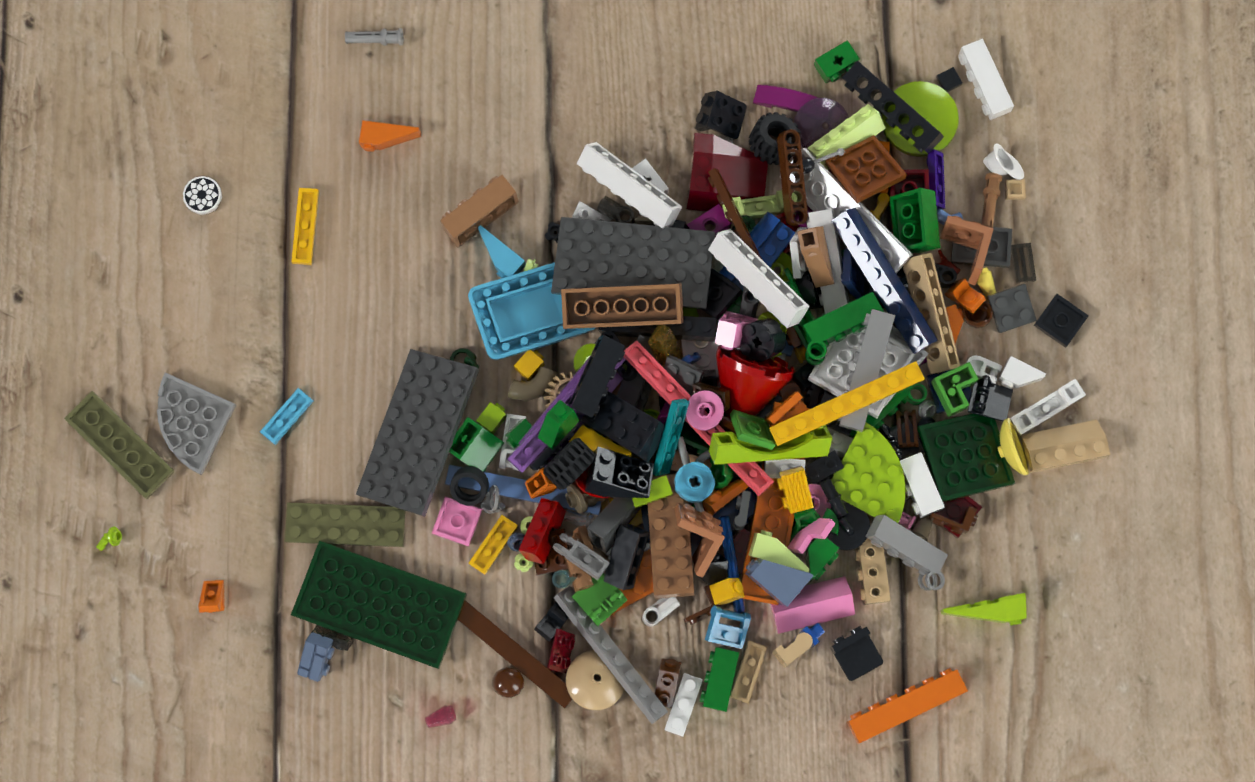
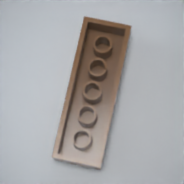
[561,283,684,329]
[648,474,695,599]

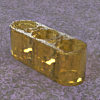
[648,325,683,368]

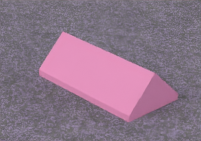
[770,576,855,634]

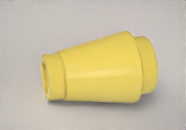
[976,267,996,297]

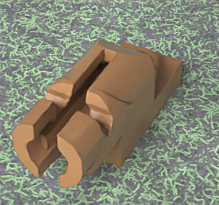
[564,525,594,592]

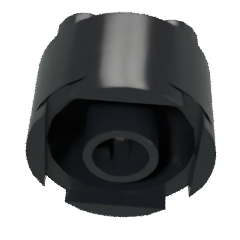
[740,318,786,362]

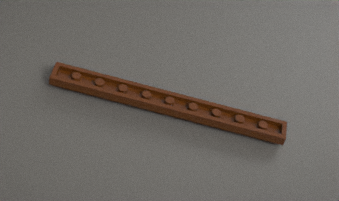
[708,168,803,348]

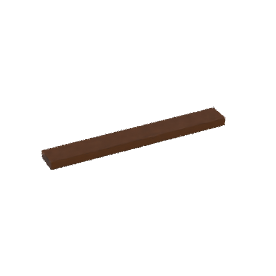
[458,600,572,709]

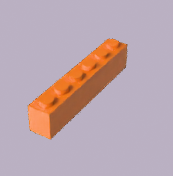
[847,668,968,744]

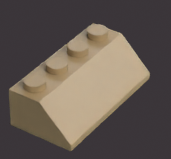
[1020,420,1111,473]

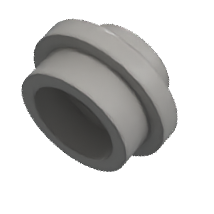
[918,400,936,418]

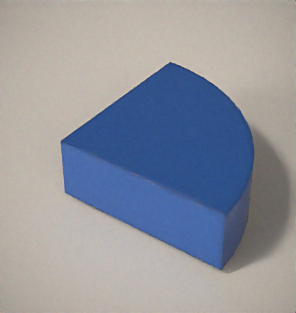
[682,352,702,365]

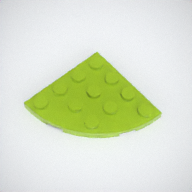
[831,422,905,523]

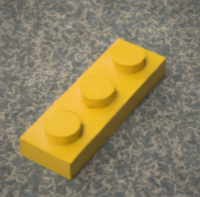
[468,515,518,575]

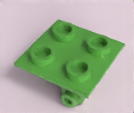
[572,572,628,626]

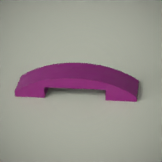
[753,85,831,122]

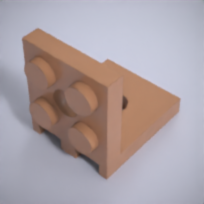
[940,215,993,285]
[674,503,725,578]

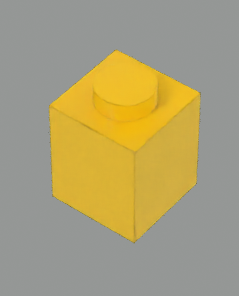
[514,350,545,381]
[709,578,745,605]

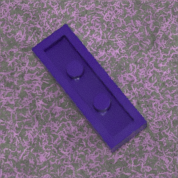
[926,149,945,209]

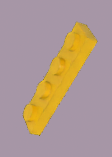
[291,188,319,265]

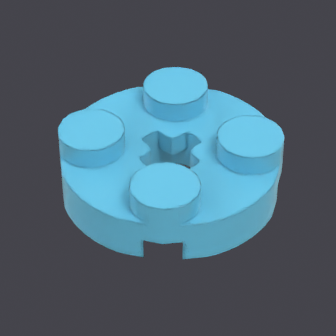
[674,462,715,503]

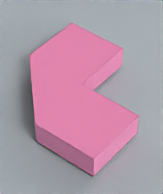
[787,518,835,554]

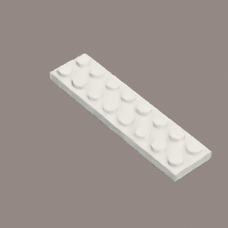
[780,148,913,273]

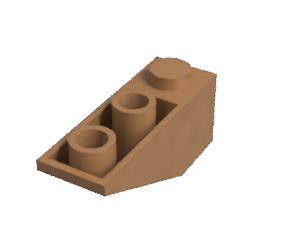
[797,226,835,288]

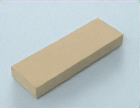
[730,640,767,704]

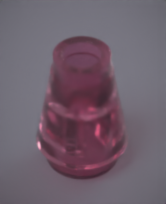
[425,705,456,728]

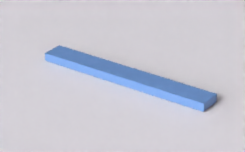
[445,465,602,515]

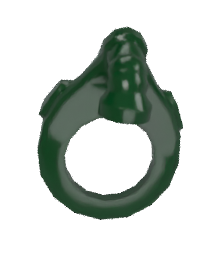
[450,348,479,369]

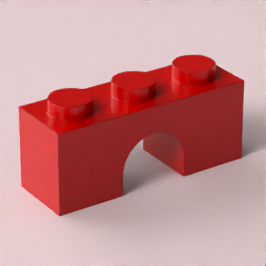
[519,498,566,565]

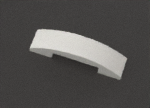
[1010,379,1086,435]

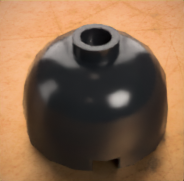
[795,271,823,309]

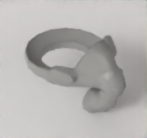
[480,485,505,514]

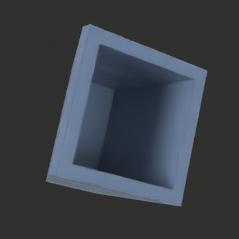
[745,558,813,607]

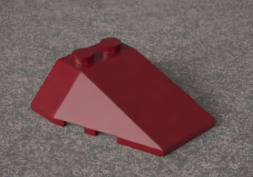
[686,133,768,211]

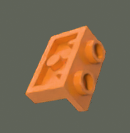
[765,391,807,427]

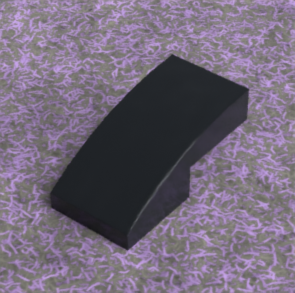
[534,602,569,642]

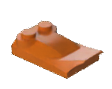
[702,461,759,515]

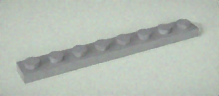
[554,586,668,724]

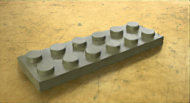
[64,391,175,499]
[285,503,406,547]

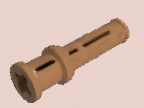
[981,173,1002,228]

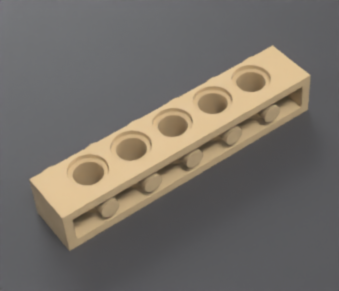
[903,253,960,374]

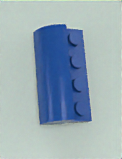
[719,211,795,293]

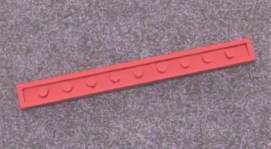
[624,340,774,497]

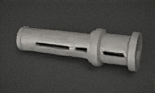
[345,28,404,46]

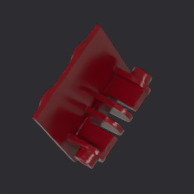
[547,629,575,674]

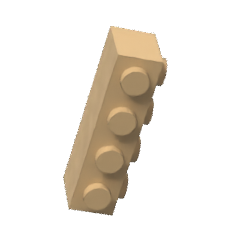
[854,523,891,605]

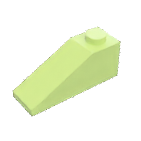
[748,530,810,573]

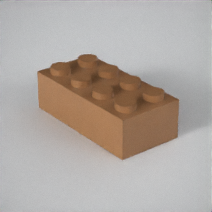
[440,175,519,248]

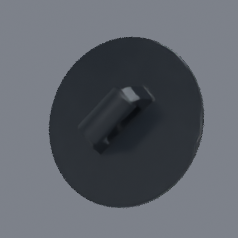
[827,503,870,550]

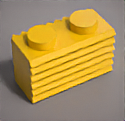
[777,466,814,514]

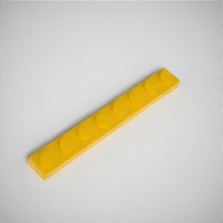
[769,361,925,447]

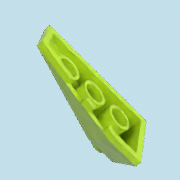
[940,593,1027,626]

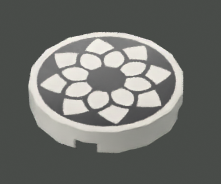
[183,176,222,215]

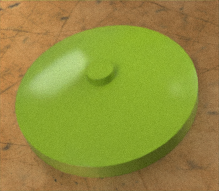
[882,81,959,157]

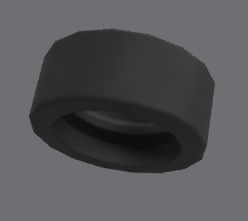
[450,466,489,506]

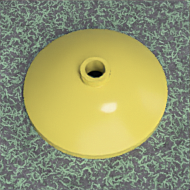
[997,418,1029,476]

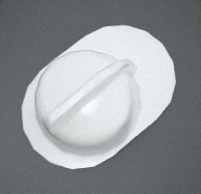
[983,144,1024,180]

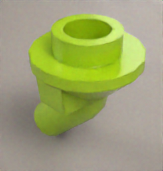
[96,526,122,551]

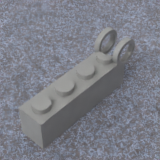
[865,515,948,591]

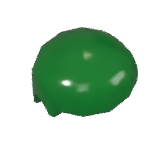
[710,459,734,490]

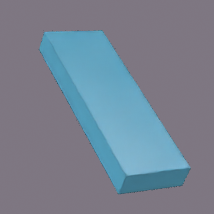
[260,388,313,445]

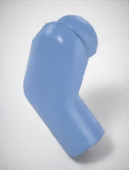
[937,209,963,225]

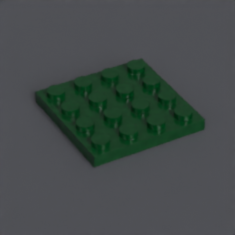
[917,414,1015,502]

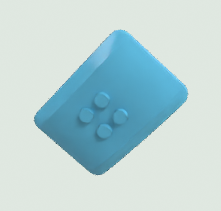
[468,262,595,360]

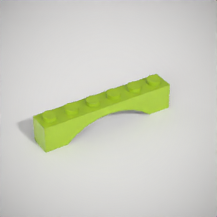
[709,425,832,465]

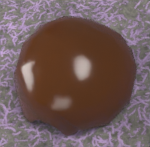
[963,301,993,328]
[492,667,524,698]

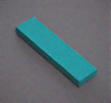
[653,399,690,476]

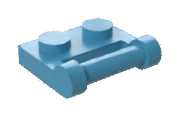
[705,605,751,649]

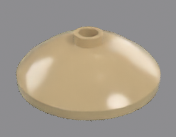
[566,650,624,711]

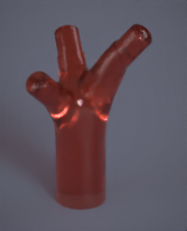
[937,250,961,275]

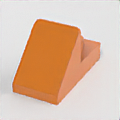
[945,278,986,313]
[198,580,225,613]

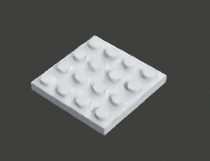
[808,326,915,419]

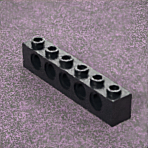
[842,60,944,154]

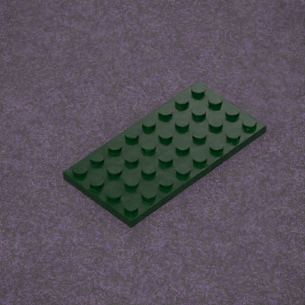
[291,541,467,669]

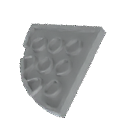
[157,373,236,475]

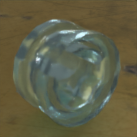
[552,570,570,589]

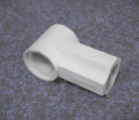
[642,597,680,627]

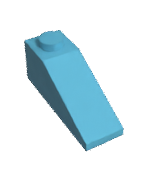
[478,225,526,278]

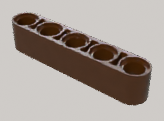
[777,129,808,226]

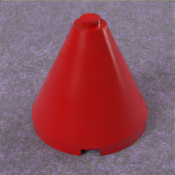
[716,345,794,419]

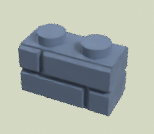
[297,632,335,682]

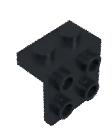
[695,91,747,139]
[830,626,883,681]

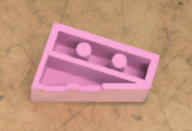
[715,311,758,350]

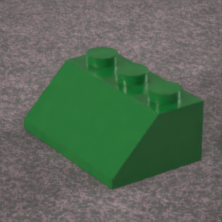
[890,188,941,253]

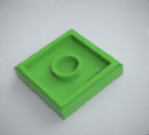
[730,410,776,450]

